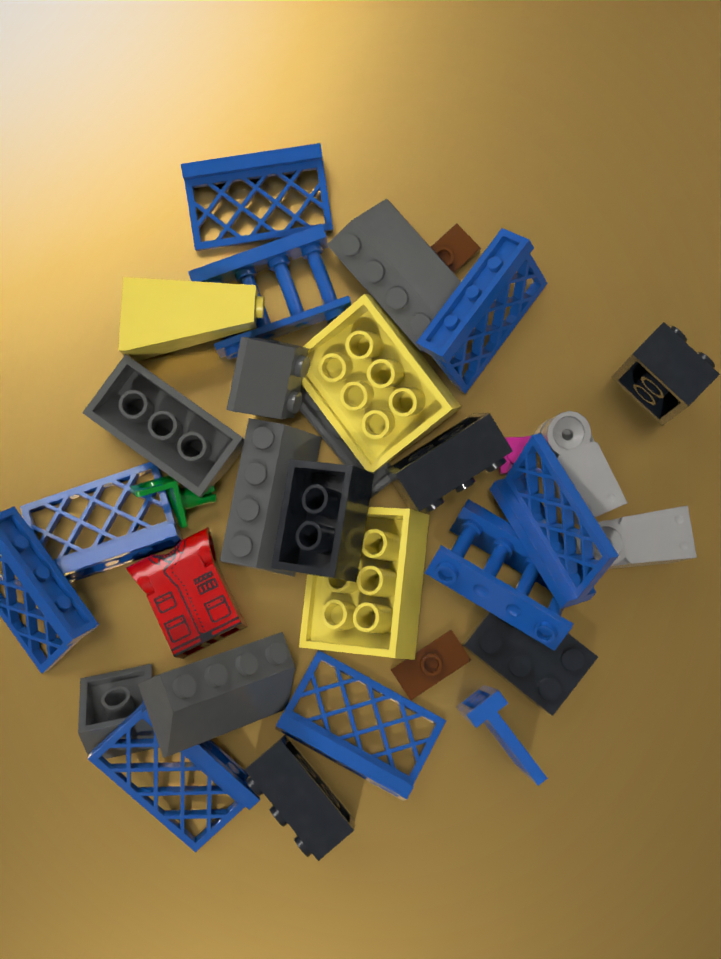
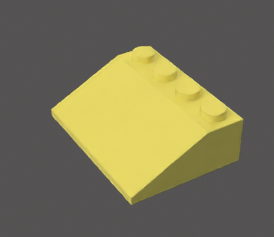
[302,294,462,473]
[299,507,430,660]

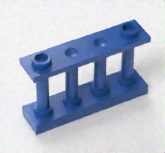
[188,224,351,359]
[425,499,583,651]

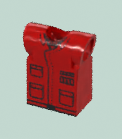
[126,527,248,659]

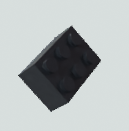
[612,322,720,425]
[385,413,513,513]
[271,459,374,582]
[461,611,598,716]
[245,735,355,861]

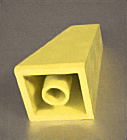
[118,277,264,362]

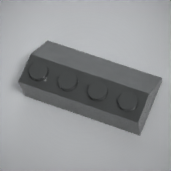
[327,199,461,351]
[82,354,244,498]
[220,418,322,577]
[138,632,295,758]

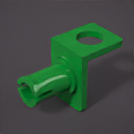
[130,476,217,529]

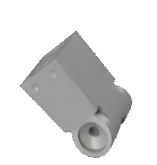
[534,411,627,525]
[575,505,697,569]

